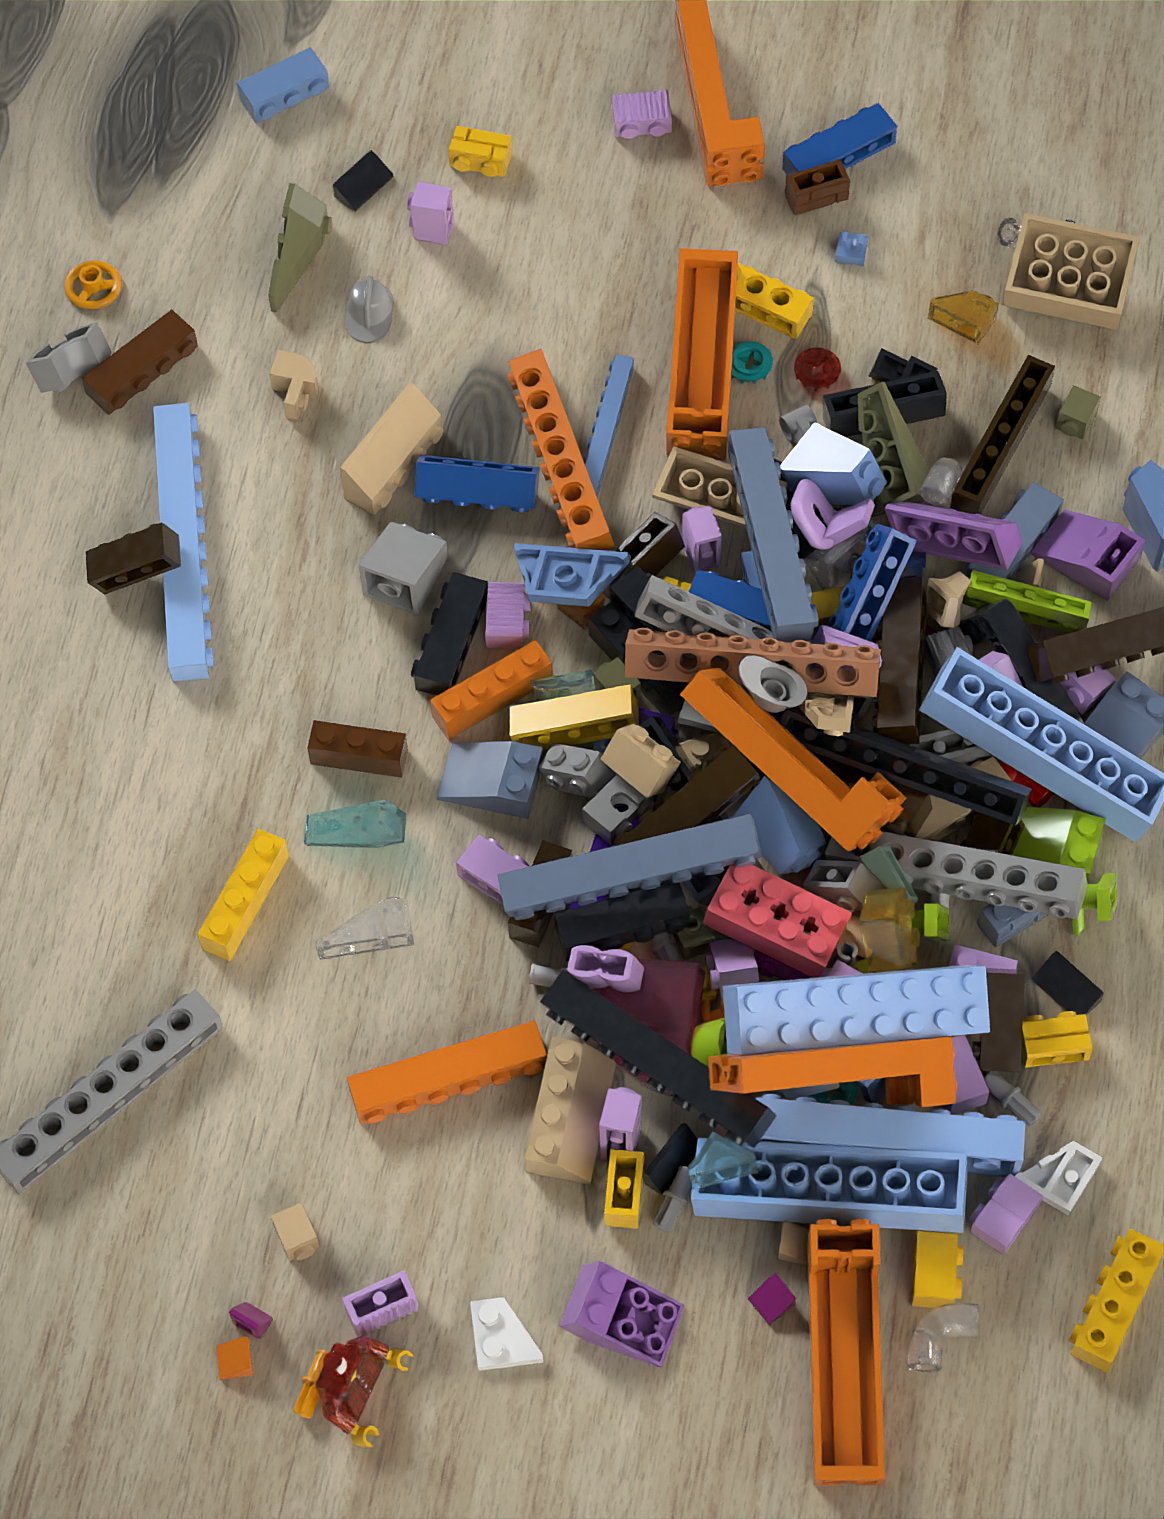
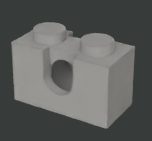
[582,774,654,845]

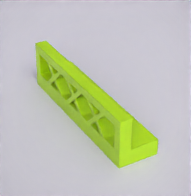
[962,570,1092,633]

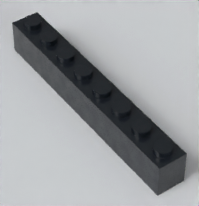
[780,706,1032,825]
[540,970,777,1149]

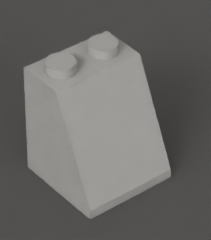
[359,522,448,615]

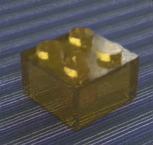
[859,887,920,973]

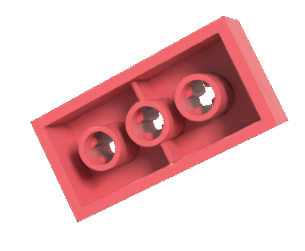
[703,864,852,978]

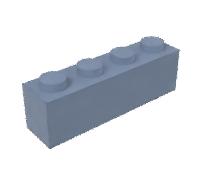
[964,482,1064,580]

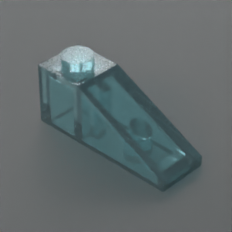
[304,799,407,848]

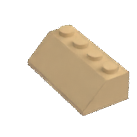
[340,382,443,516]
[652,446,787,528]
[525,1037,617,1185]

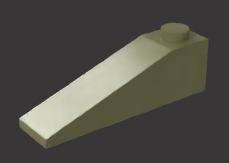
[268,183,332,312]
[858,382,937,517]

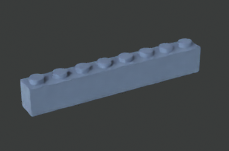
[727,427,818,642]
[497,814,762,920]

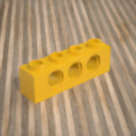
[735,263,814,340]

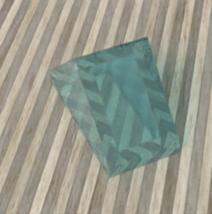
[688,1131,758,1190]

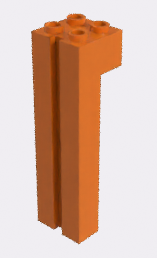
[675,0,765,186]
[666,248,739,461]
[680,667,906,852]
[708,1036,957,1107]
[807,1219,885,1486]

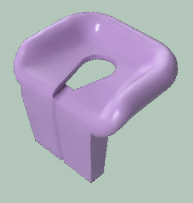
[791,479,875,550]

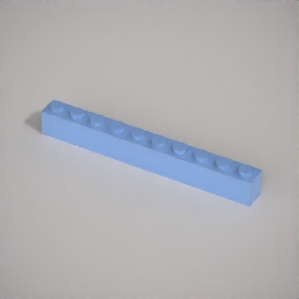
[153,403,214,682]

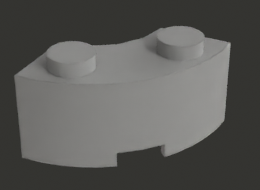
[26,322,112,393]

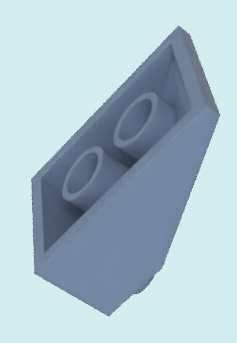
[1084,671,1164,759]
[437,741,543,819]

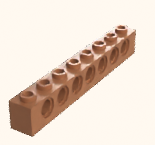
[625,628,881,697]

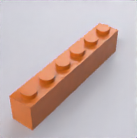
[347,1020,547,1124]

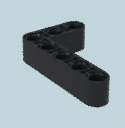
[958,599,1084,724]

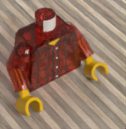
[315,1336,413,1447]

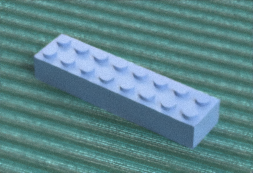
[919,647,1164,843]
[723,965,990,1055]
[756,1094,1025,1177]
[691,1138,968,1233]

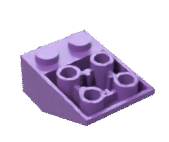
[1031,509,1145,601]
[559,1261,685,1367]

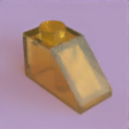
[928,290,999,345]

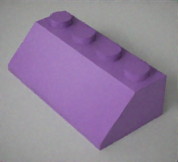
[885,501,1022,570]

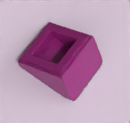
[748,1273,796,1325]
[229,1302,273,1339]

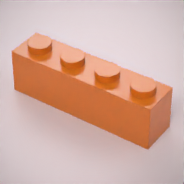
[430,640,553,740]

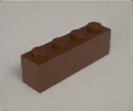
[82,309,198,415]

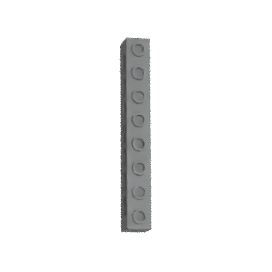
[635,575,874,721]
[825,832,1087,919]
[0,989,223,1194]

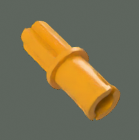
[293,1349,337,1419]

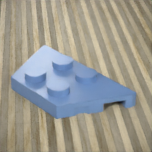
[514,543,630,607]

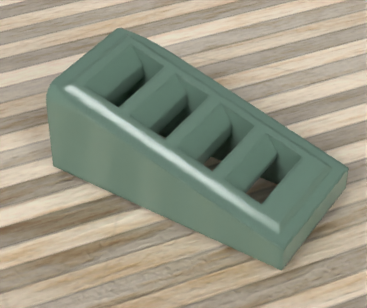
[860,845,919,906]

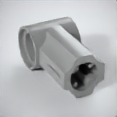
[779,405,818,445]

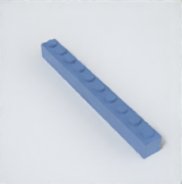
[573,354,634,501]

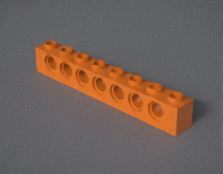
[507,348,615,551]

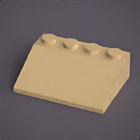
[1003,213,1140,330]

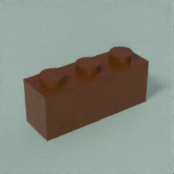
[307,720,408,778]

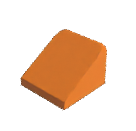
[216,1336,254,1380]

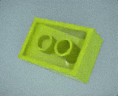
[1012,807,1106,882]

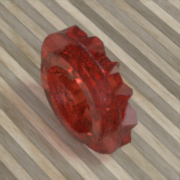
[794,348,841,391]

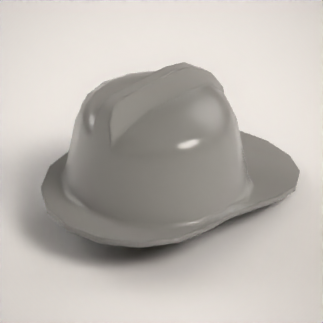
[345,275,394,343]
[738,655,808,713]

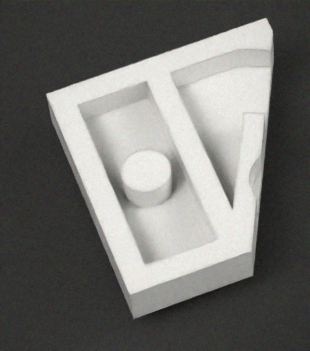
[1015,1141,1102,1216]
[470,1297,543,1371]

